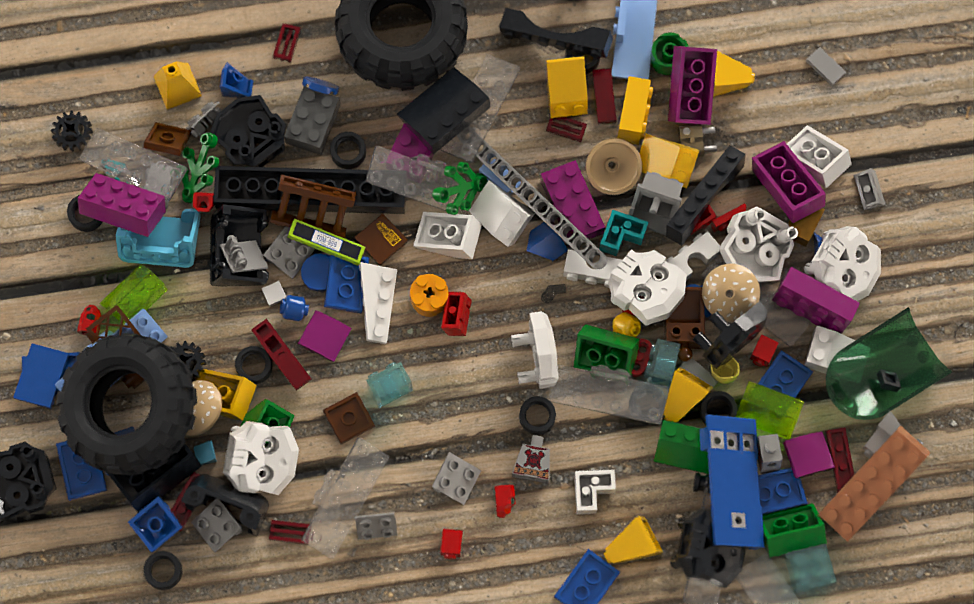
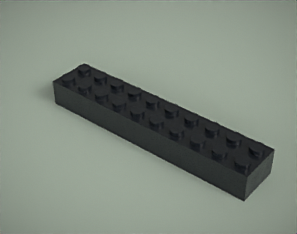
[213,166,406,214]

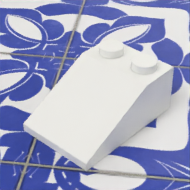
[787,125,852,188]
[469,180,535,247]
[413,212,482,259]
[804,326,870,384]

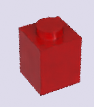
[750,334,779,367]
[440,529,463,560]

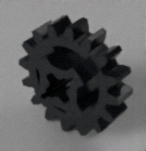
[51,110,93,152]
[170,341,206,381]

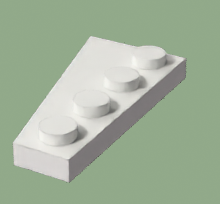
[359,262,397,344]

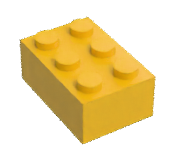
[617,76,653,145]

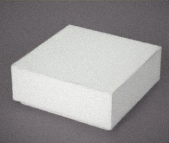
[261,281,286,307]

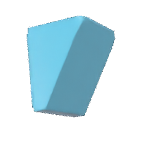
[194,441,217,465]

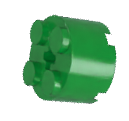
[650,32,689,75]

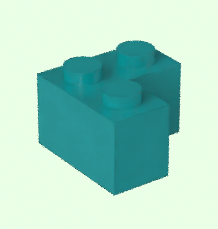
[599,210,649,257]

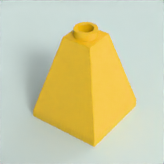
[713,51,755,97]
[154,61,202,110]
[663,367,713,423]
[604,516,664,564]

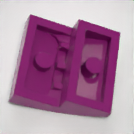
[297,310,352,362]
[783,431,835,479]

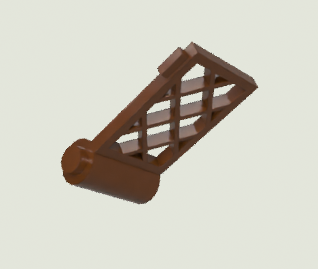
[85,304,145,389]

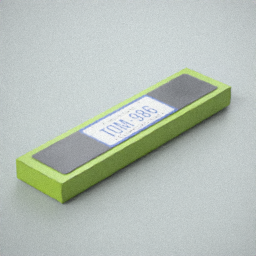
[287,219,365,265]

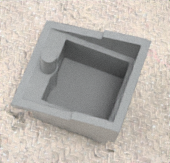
[629,172,683,235]
[863,411,924,459]

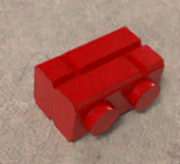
[441,292,472,336]

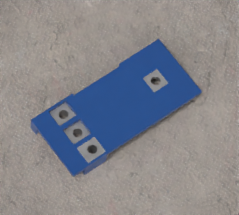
[699,415,764,550]

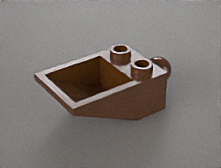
[664,287,705,362]

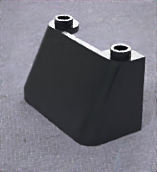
[210,204,269,287]
[181,474,269,537]

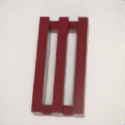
[273,23,301,63]
[546,116,587,143]
[269,520,311,545]

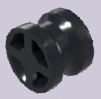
[693,472,710,494]

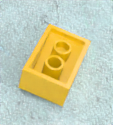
[546,56,588,118]
[639,133,700,188]
[195,369,257,421]

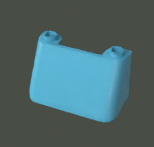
[116,208,200,268]

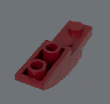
[251,318,312,391]

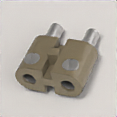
[678,124,717,157]

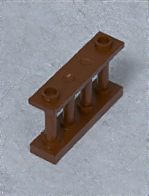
[270,174,356,238]

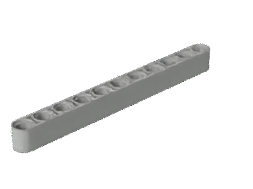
[457,126,607,269]

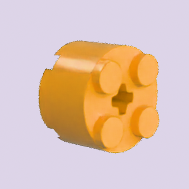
[410,274,448,317]

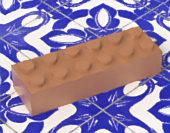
[818,426,931,542]

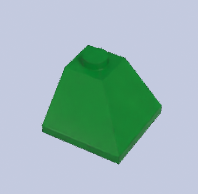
[240,399,295,446]

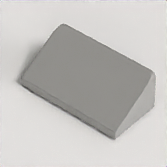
[854,168,885,210]

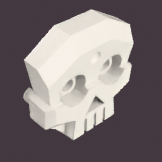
[719,206,798,283]
[804,226,881,301]
[608,249,686,326]
[511,311,559,389]
[223,421,299,495]

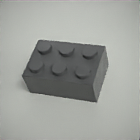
[284,87,341,155]

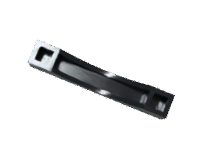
[499,8,613,58]
[666,145,746,246]

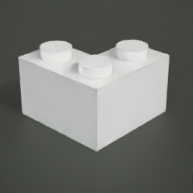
[574,470,616,515]

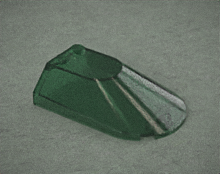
[826,307,952,420]

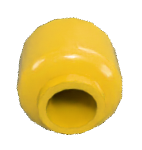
[612,312,641,337]

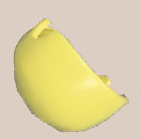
[710,358,740,384]

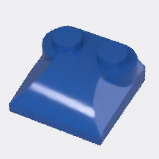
[128,497,183,553]

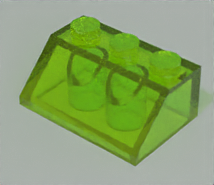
[99,264,167,325]
[736,381,804,440]

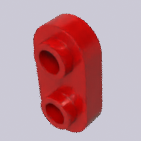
[631,339,652,377]

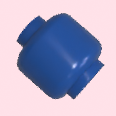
[280,295,309,321]

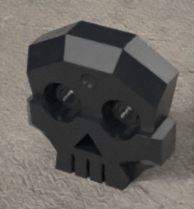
[210,95,287,167]
[692,301,768,369]
[0,442,57,521]
[670,509,746,588]

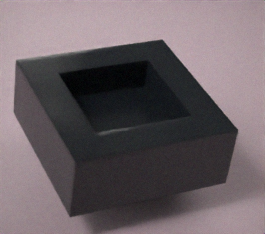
[877,369,901,392]

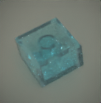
[644,339,680,390]
[366,362,413,408]
[784,544,837,594]

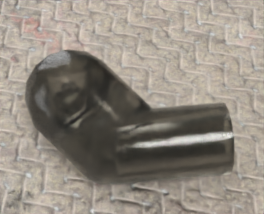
[541,284,566,304]

